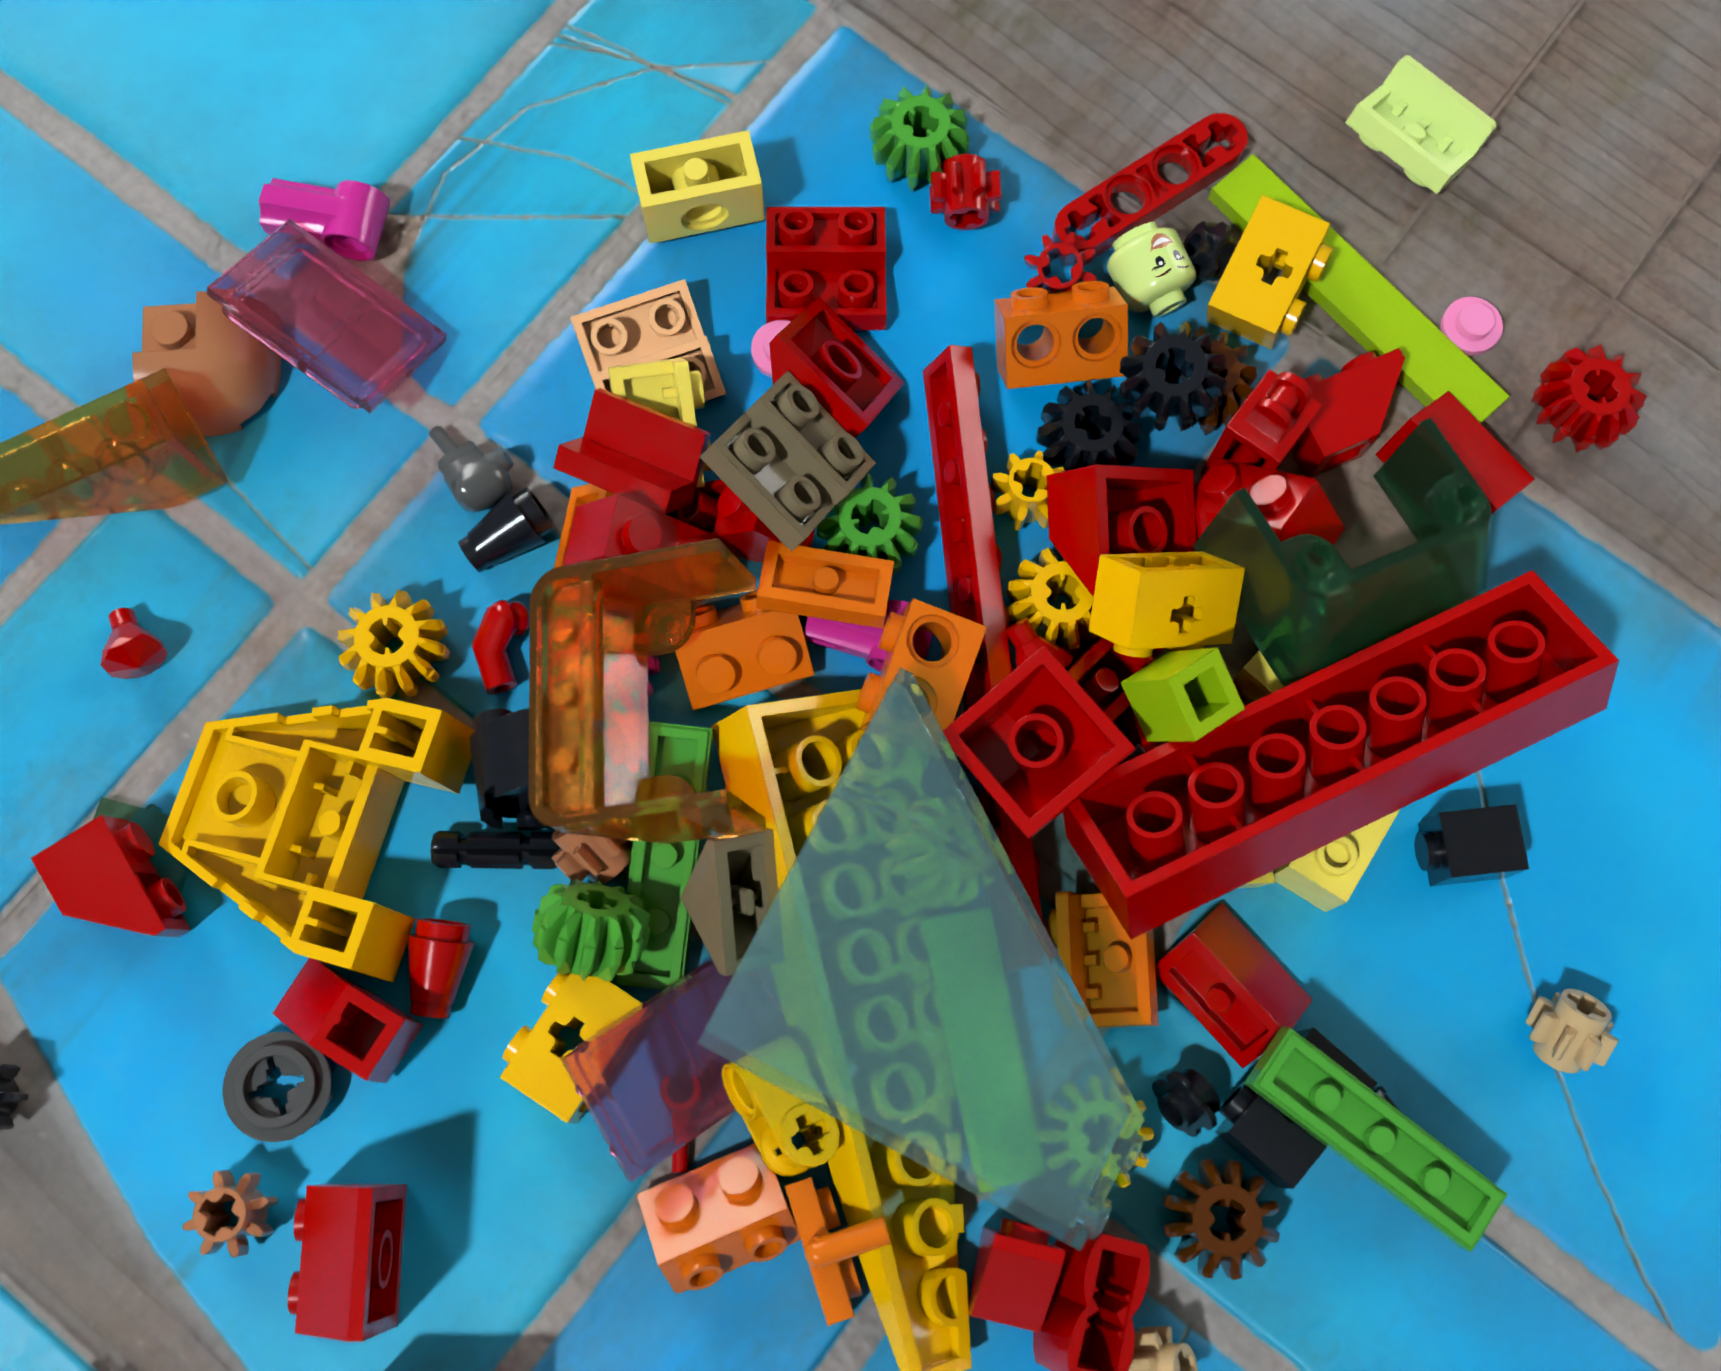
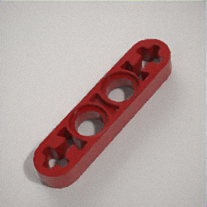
[1051,113,1248,257]

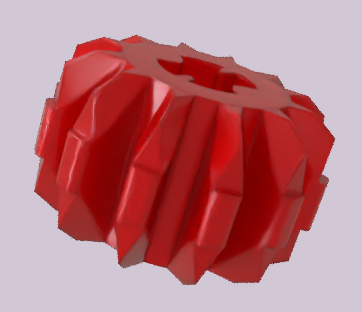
[1531,344,1647,452]

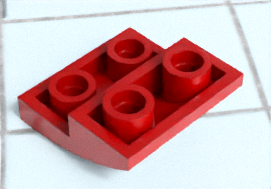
[766,207,886,330]

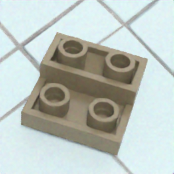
[700,371,876,551]

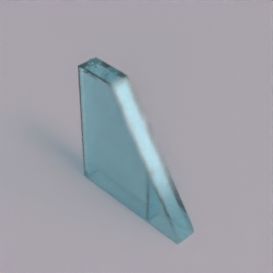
[697,667,1144,1251]

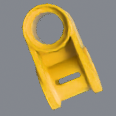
[722,1035,840,1177]

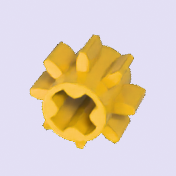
[990,450,1065,531]

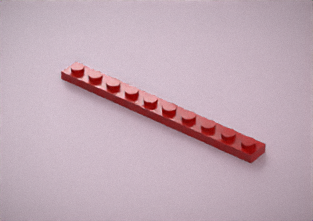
[923,345,1049,973]

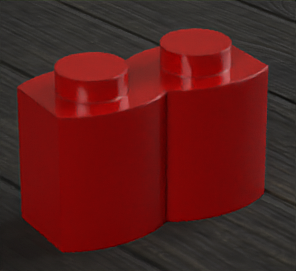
[1033,1222,1150,1371]

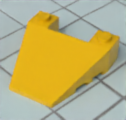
[159,698,475,983]

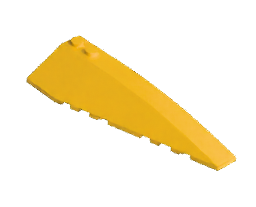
[711,689,972,1371]

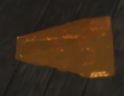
[0,368,228,525]

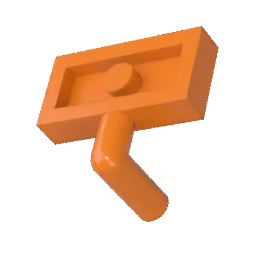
[785,1176,891,1326]

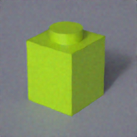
[1120,648,1245,742]

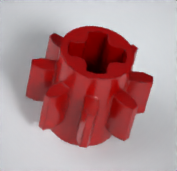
[929,154,1002,230]
[1024,232,1097,293]

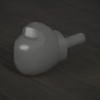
[429,426,514,513]

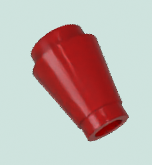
[408,918,475,1018]

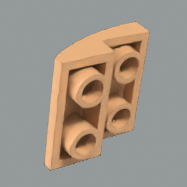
[570,279,726,401]

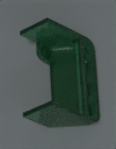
[1193,418,1491,687]

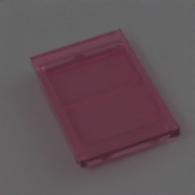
[207,219,447,413]
[560,959,789,1182]

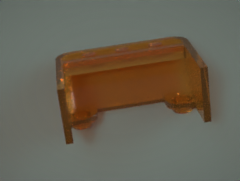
[529,538,766,844]

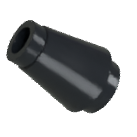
[458,487,556,572]

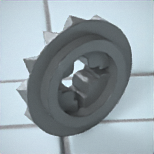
[223,1032,334,1142]

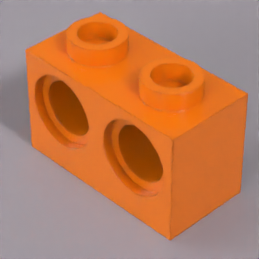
[994,281,1128,389]
[855,598,987,757]

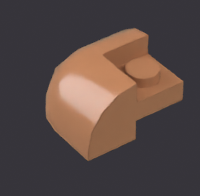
[132,291,281,439]

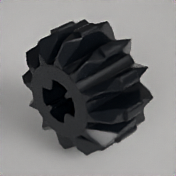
[1119,321,1227,431]
[1036,379,1142,471]

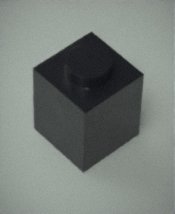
[1414,804,1529,887]

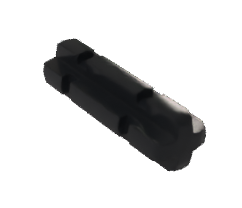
[430,831,561,869]

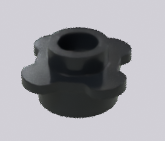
[1183,221,1236,281]
[1152,1068,1221,1137]

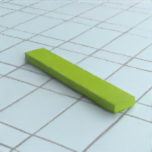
[1208,154,1510,424]

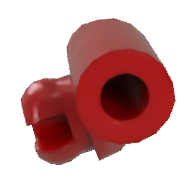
[472,600,531,695]

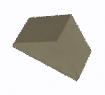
[681,828,784,976]

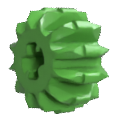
[870,83,970,191]
[816,473,923,575]
[532,879,650,981]

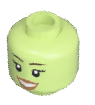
[1107,222,1196,318]

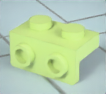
[1345,55,1497,194]

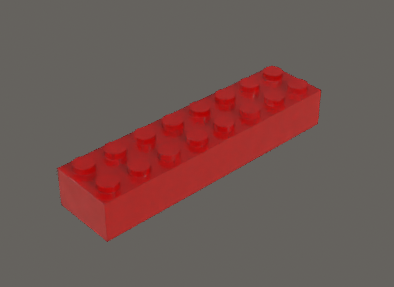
[1063,570,1619,939]

